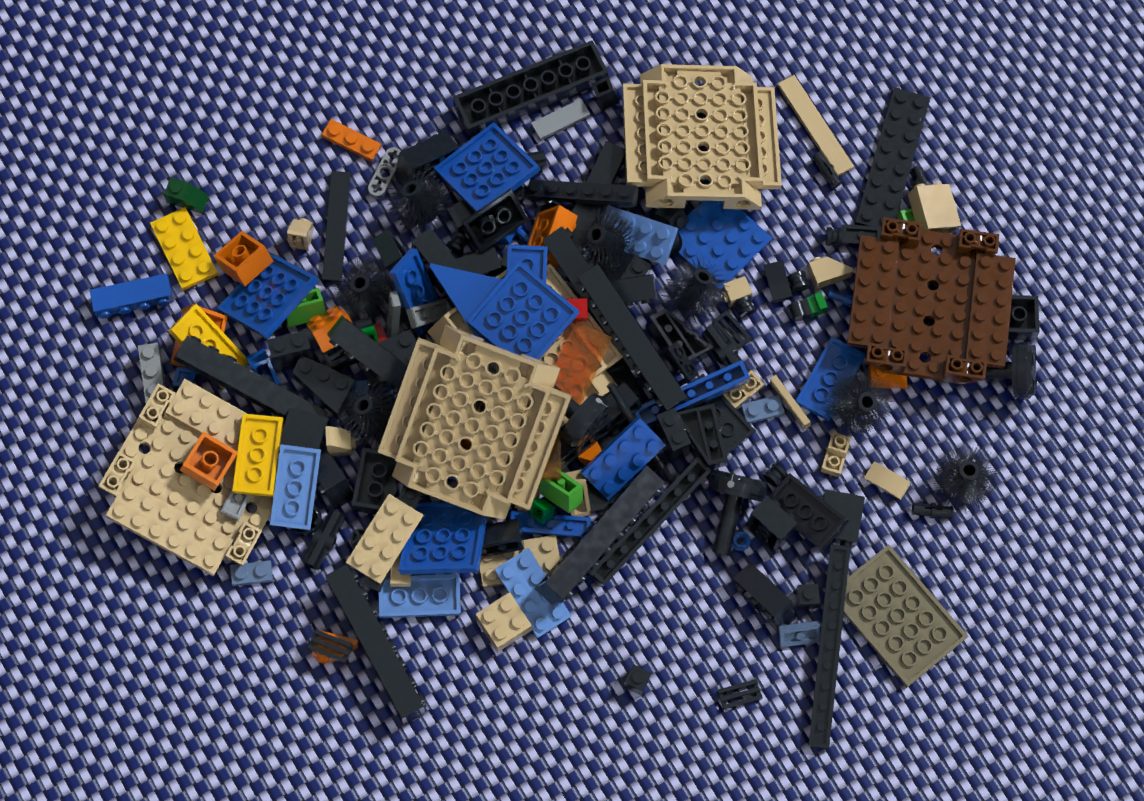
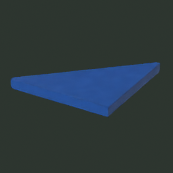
[429,263,502,344]

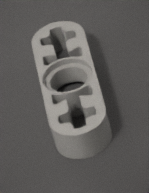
[368,147,401,199]

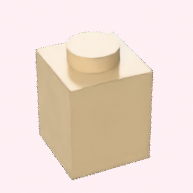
[721,276,753,307]

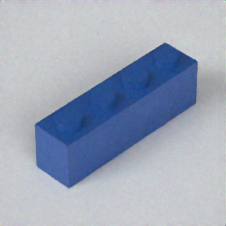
[89,273,174,319]

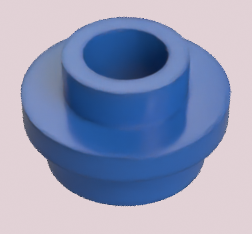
[732,531,751,551]

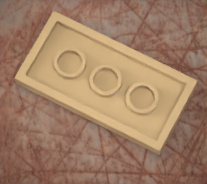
[346,494,423,584]
[479,535,560,588]

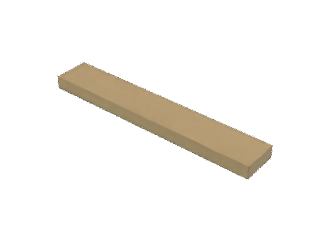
[778,75,854,177]

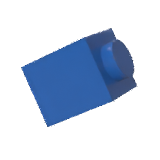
[246,349,280,385]

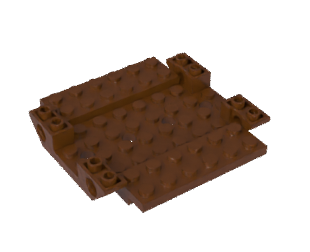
[847,217,1016,384]

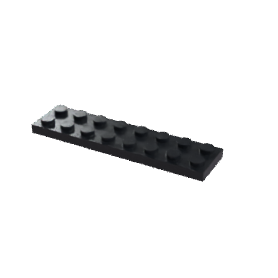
[855,87,931,230]

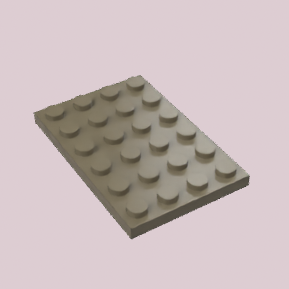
[844,544,969,688]

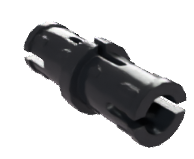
[812,151,842,189]
[911,502,954,519]

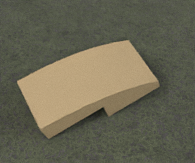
[723,370,765,408]
[820,432,851,477]
[864,461,911,500]

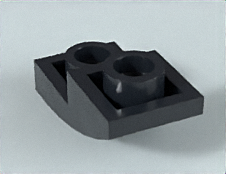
[763,260,793,303]

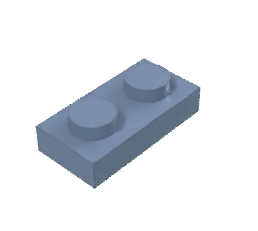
[741,395,785,424]
[230,560,273,587]
[778,621,820,647]

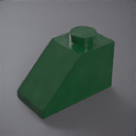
[164,177,210,214]

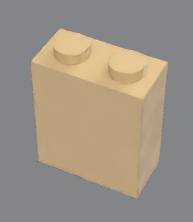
[908,183,961,234]

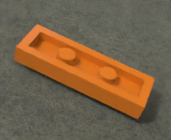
[322,119,382,162]

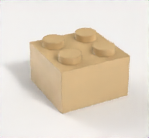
[475,592,532,652]

